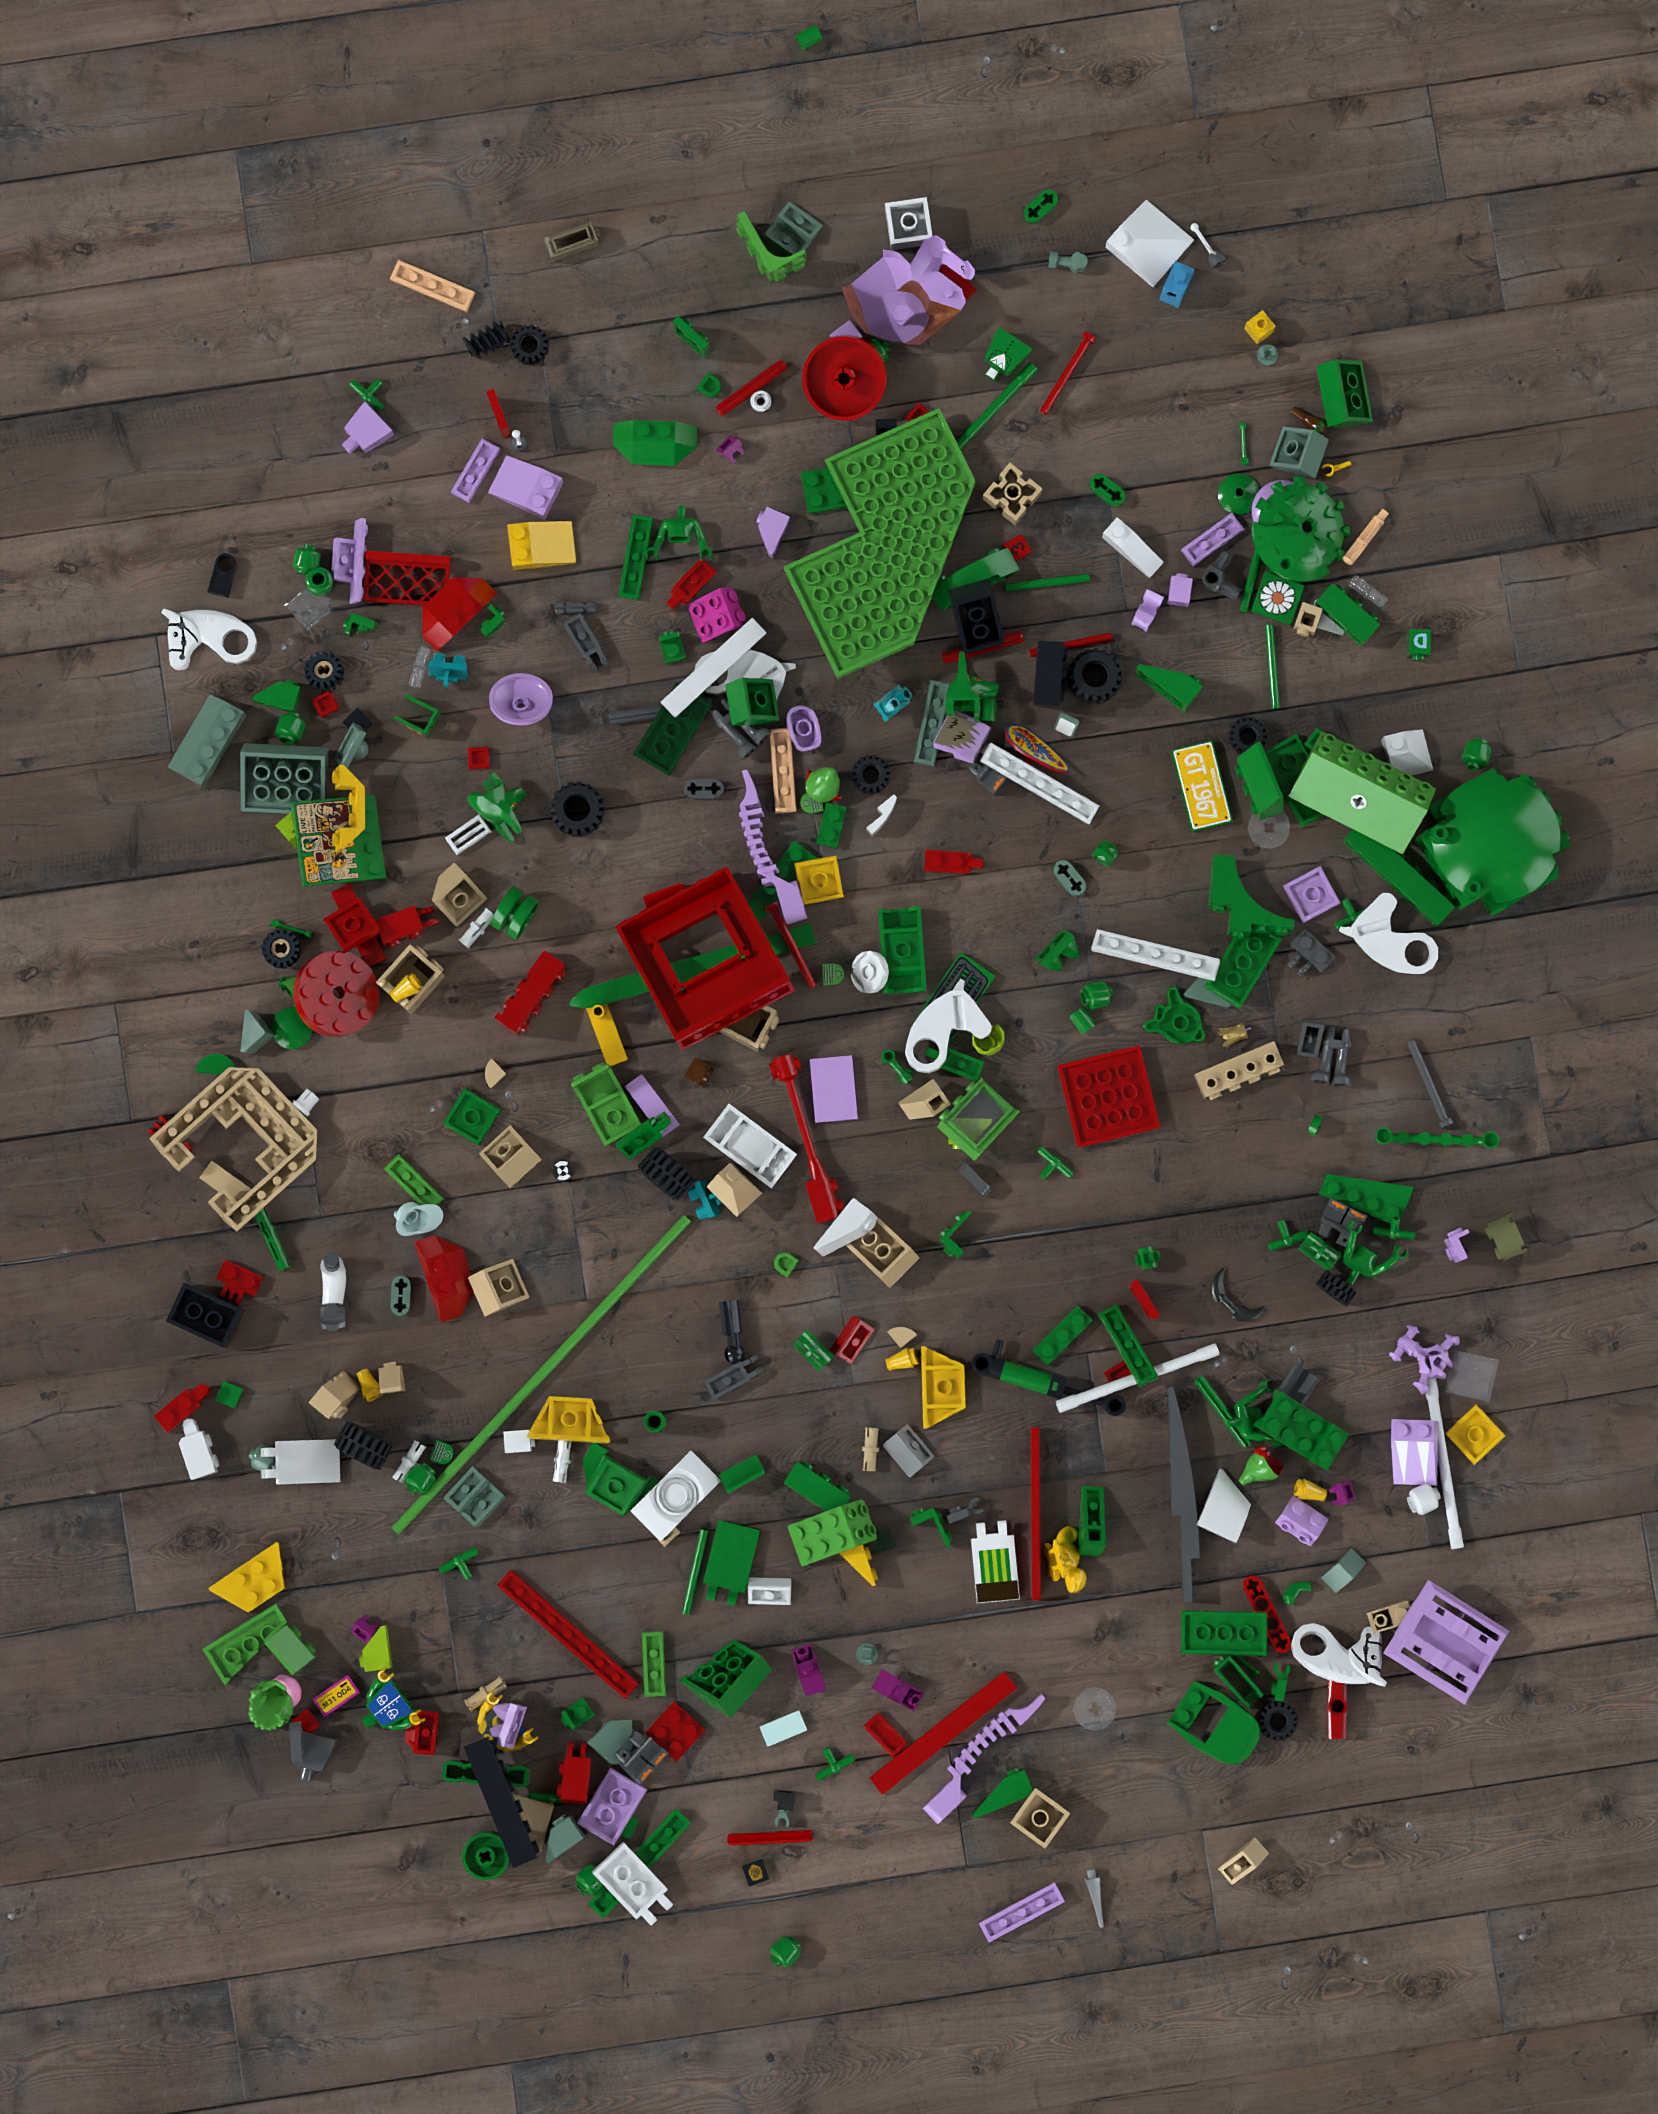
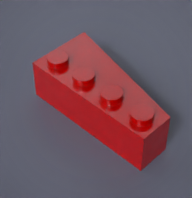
[494,950,567,1036]

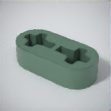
[1053,860,1086,897]
[390,1275,412,1316]

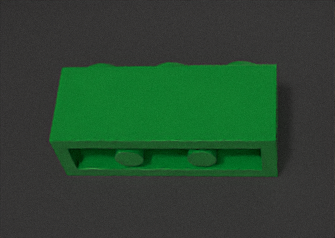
[1314,583,1380,647]
[784,1460,851,1511]

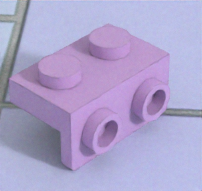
[1444,1228,1470,1263]
[1275,1495,1329,1546]

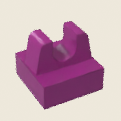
[716,435,744,463]
[1328,1480,1356,1506]
[350,1615,378,1644]

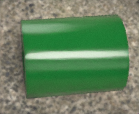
[795,24,823,51]
[979,698,997,723]
[1069,1006,1097,1035]

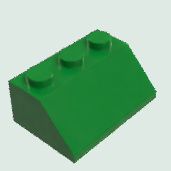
[1317,359,1373,428]
[1234,742,1284,821]

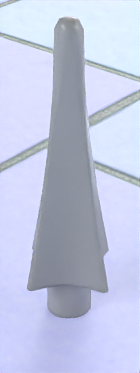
[1084,1868,1104,1928]

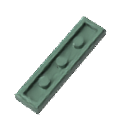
[914,680,950,767]

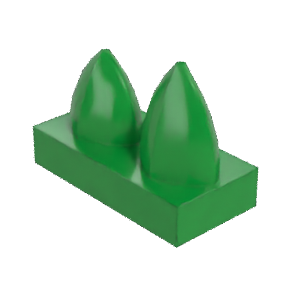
[1034,929,1079,971]

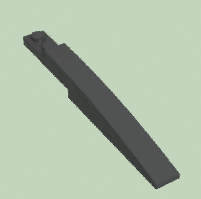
[1167,1387,1200,1602]

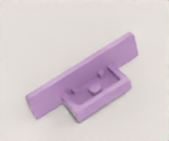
[331,518,368,604]

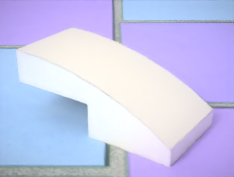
[867,795,897,836]

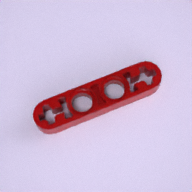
[1242,1575,1291,1653]

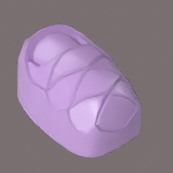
[786,706,821,751]

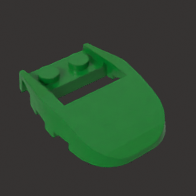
[1167,1681,1261,1765]

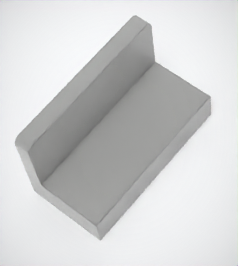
[883,1424,935,1477]

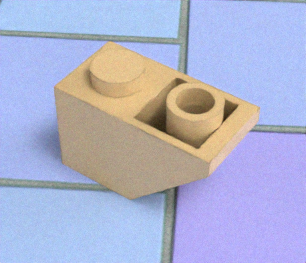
[898,1079,951,1120]
[1367,1600,1410,1634]

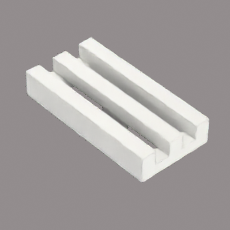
[445,814,492,856]

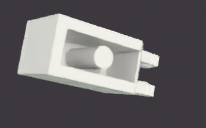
[179,1418,220,1480]

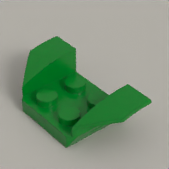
[583,1443,660,1516]

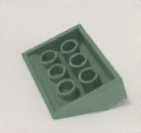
[240,743,328,814]

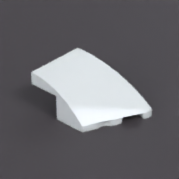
[1196,1469,1251,1543]

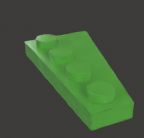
[202,1603,287,1685]

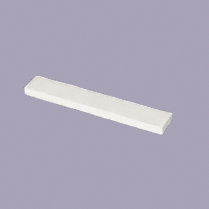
[661,618,766,718]
[980,743,1099,824]
[1091,929,1220,981]

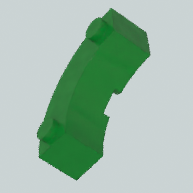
[933,548,1020,611]

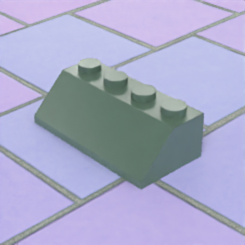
[168,695,247,788]

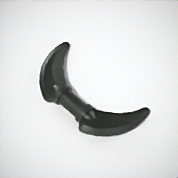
[1211,1267,1266,1322]

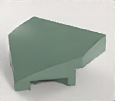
[587,1719,633,1764]

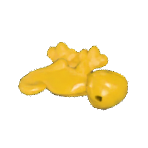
[1043,1526,1087,1593]

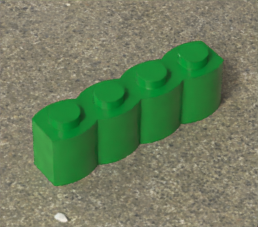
[442,1760,531,1788]

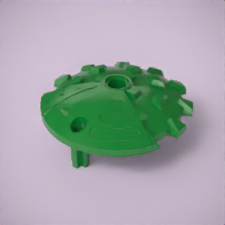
[1251,476,1350,582]

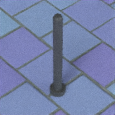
[1408,1039,1454,1129]

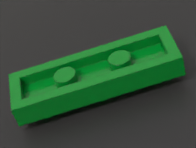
[1032,1305,1092,1366]

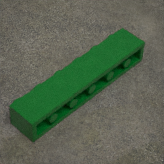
[1342,829,1455,928]

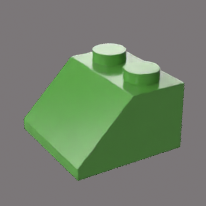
[264,1624,317,1675]

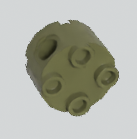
[1485,1213,1528,1262]

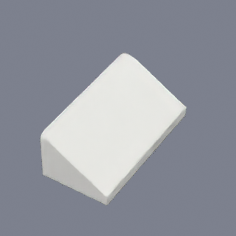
[748,1577,791,1605]

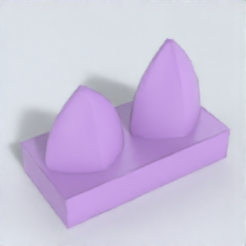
[490,1703,527,1749]

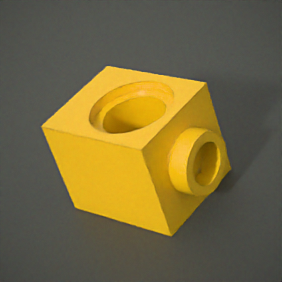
[1244,310,1276,345]

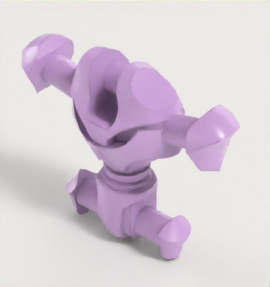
[1389,1325,1460,1394]

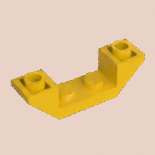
[332,765,365,852]

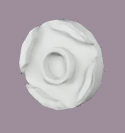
[851,951,889,993]

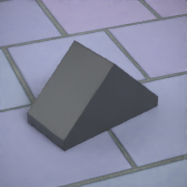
[1296,1020,1325,1058]

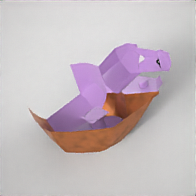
[841,235,975,345]

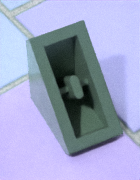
[240,1010,275,1055]
[1321,1548,1366,1593]

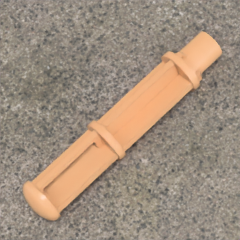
[1343,509,1389,565]

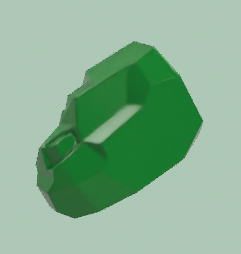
[1091,841,1118,868]

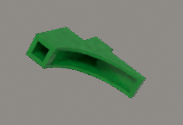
[1208,854,1294,939]

